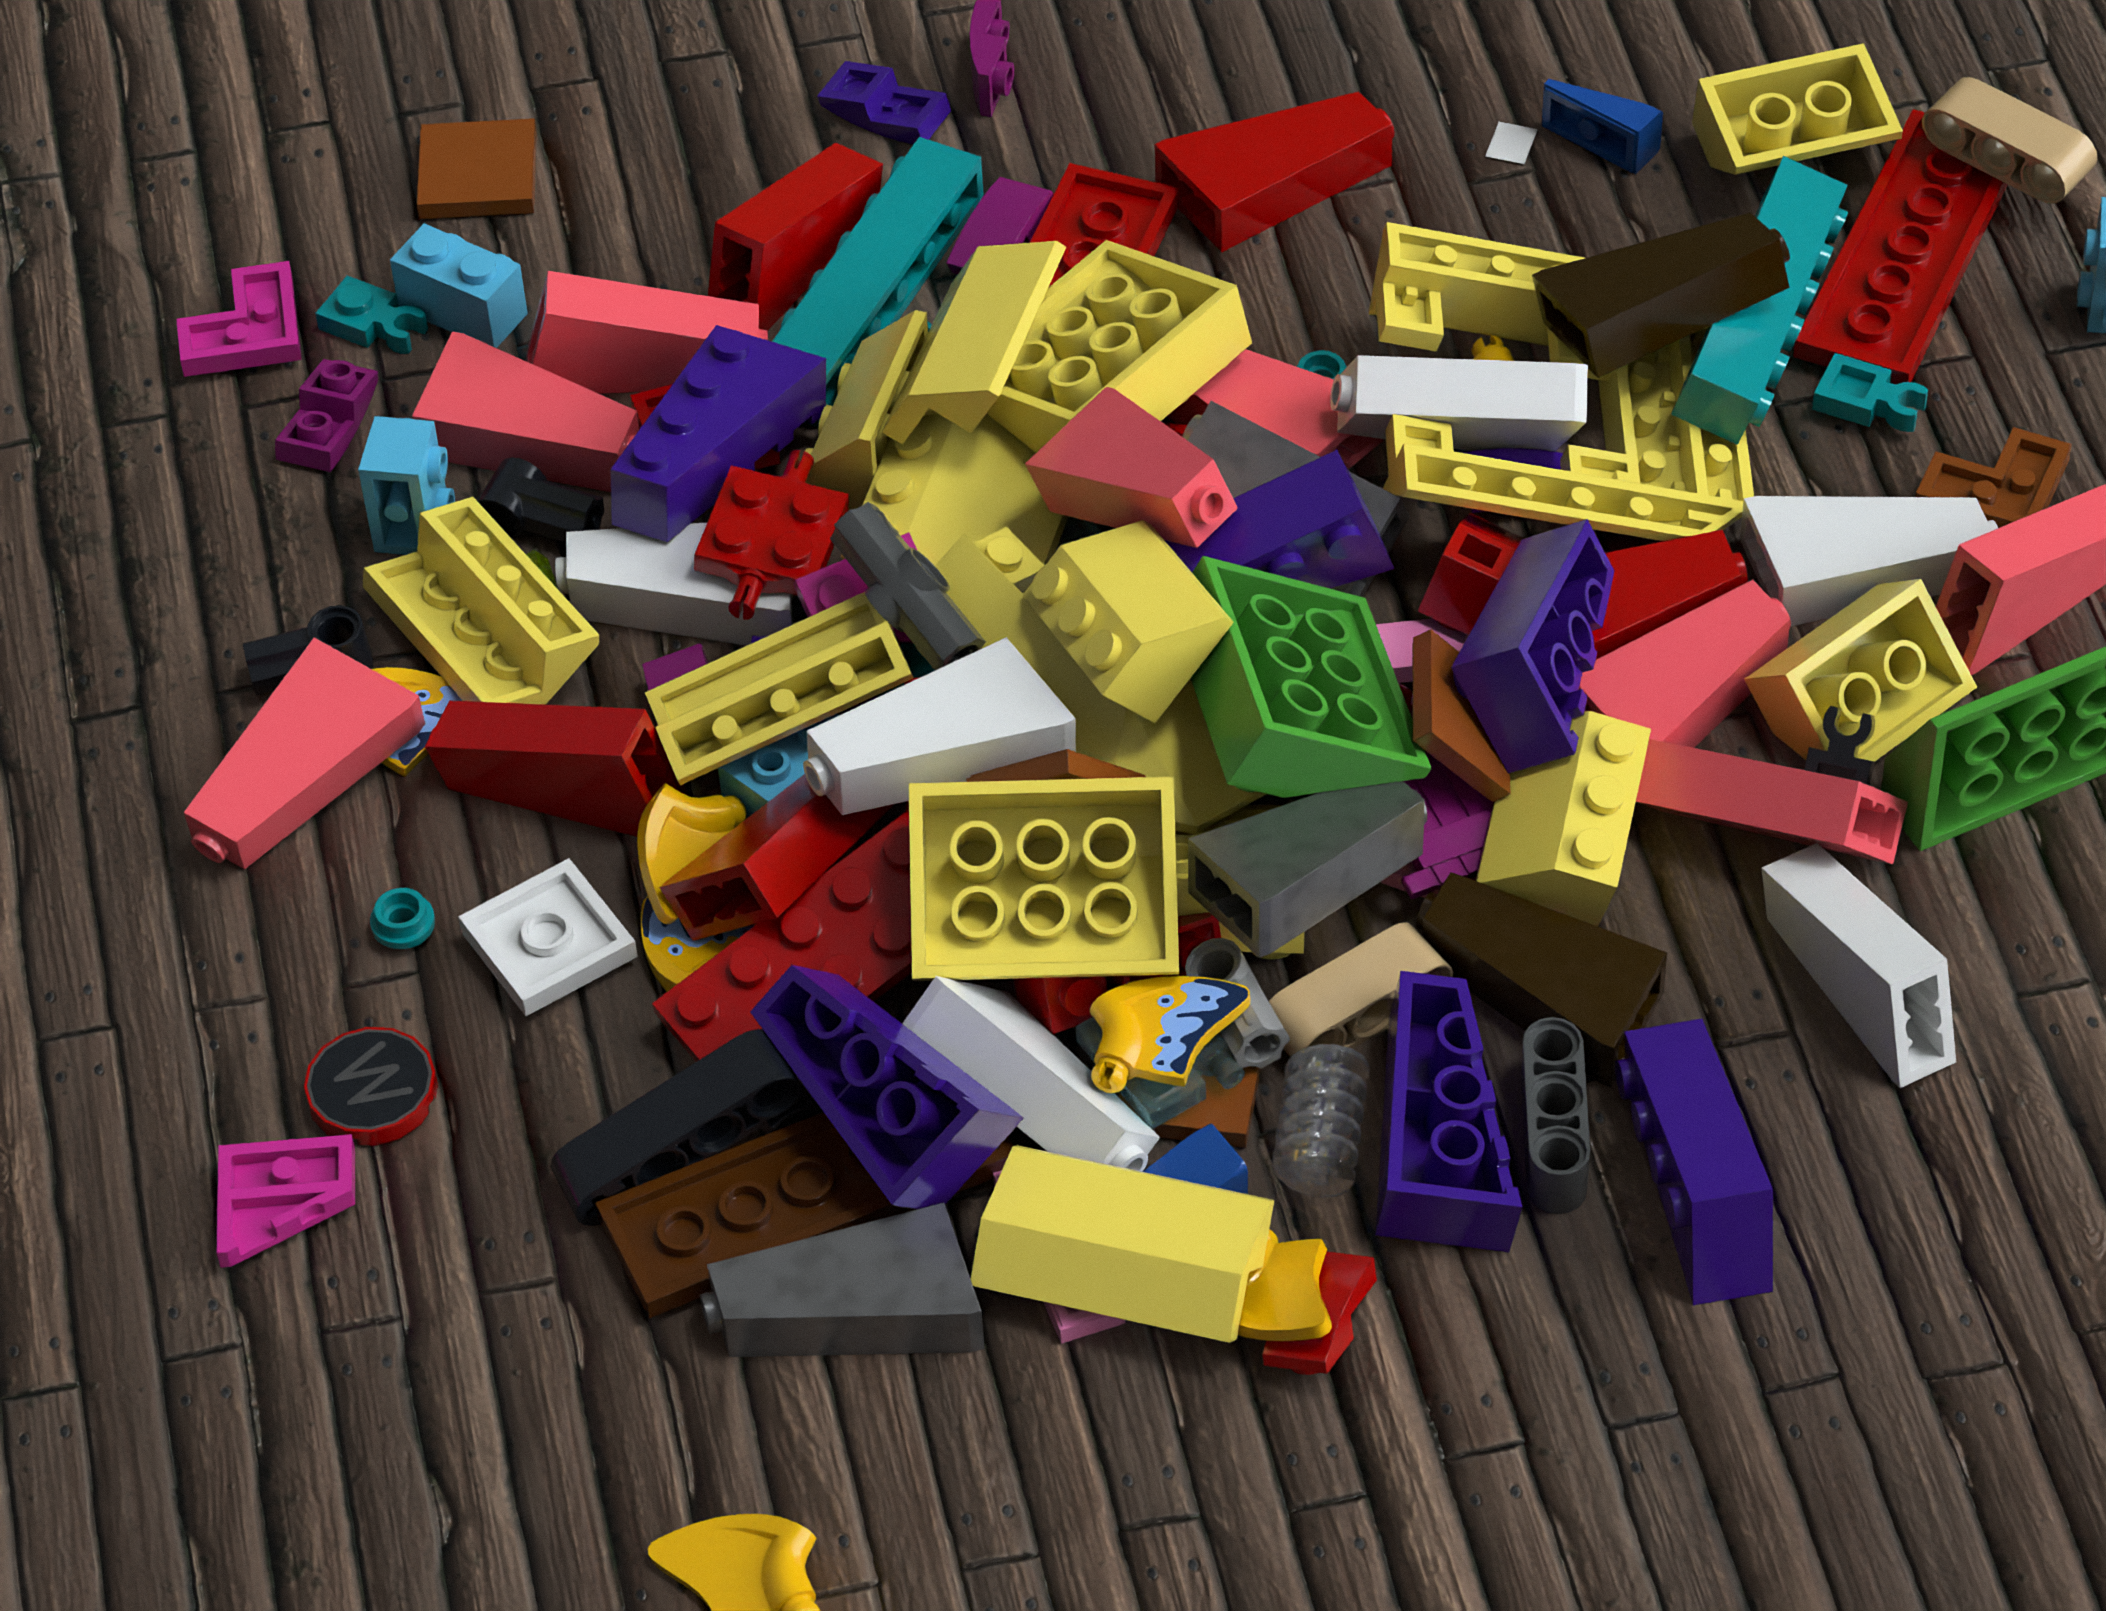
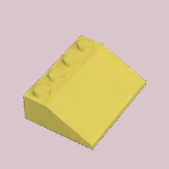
[987,240,1252,453]
[841,408,1069,594]
[909,776,1179,981]

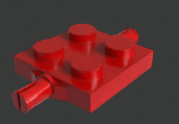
[694,450,849,620]

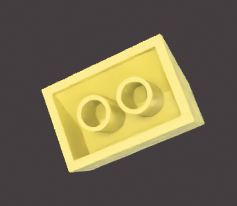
[1692,43,1903,175]
[805,310,928,511]
[1022,520,1234,723]
[1744,579,1977,762]
[1476,711,1651,926]

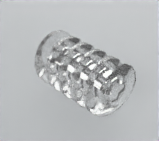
[1272,1044,1369,1198]

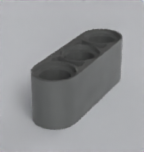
[1521,1017,1590,1214]

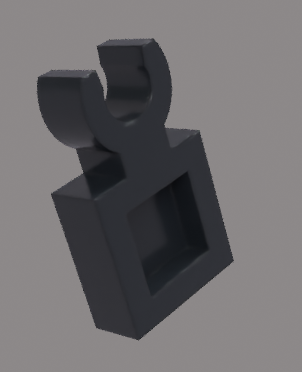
[1804,706,1875,786]

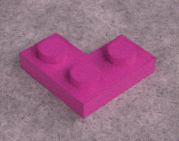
[176,261,302,377]

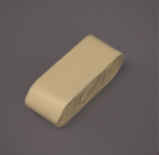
[1922,77,2097,204]
[1269,922,1453,1071]

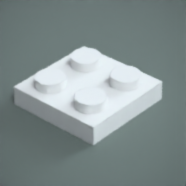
[458,858,638,1016]

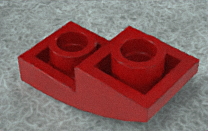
[1262,1251,1377,1375]

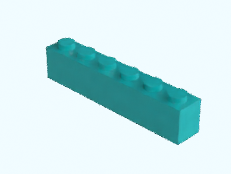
[772,137,984,428]
[1671,156,1848,445]

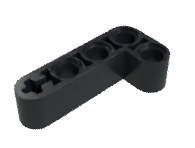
[550,1029,823,1226]

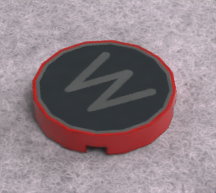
[304,1027,438,1146]

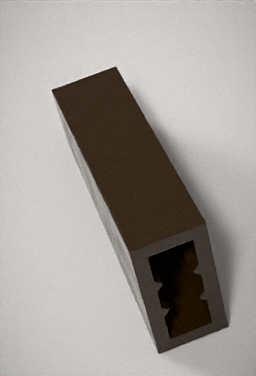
[1532,212,1790,378]
[1416,872,1667,1087]

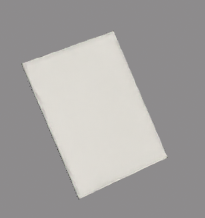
[1485,122,1538,164]

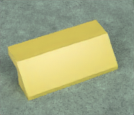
[882,241,1066,445]
[363,497,600,705]
[645,592,913,785]
[970,1145,1274,1343]

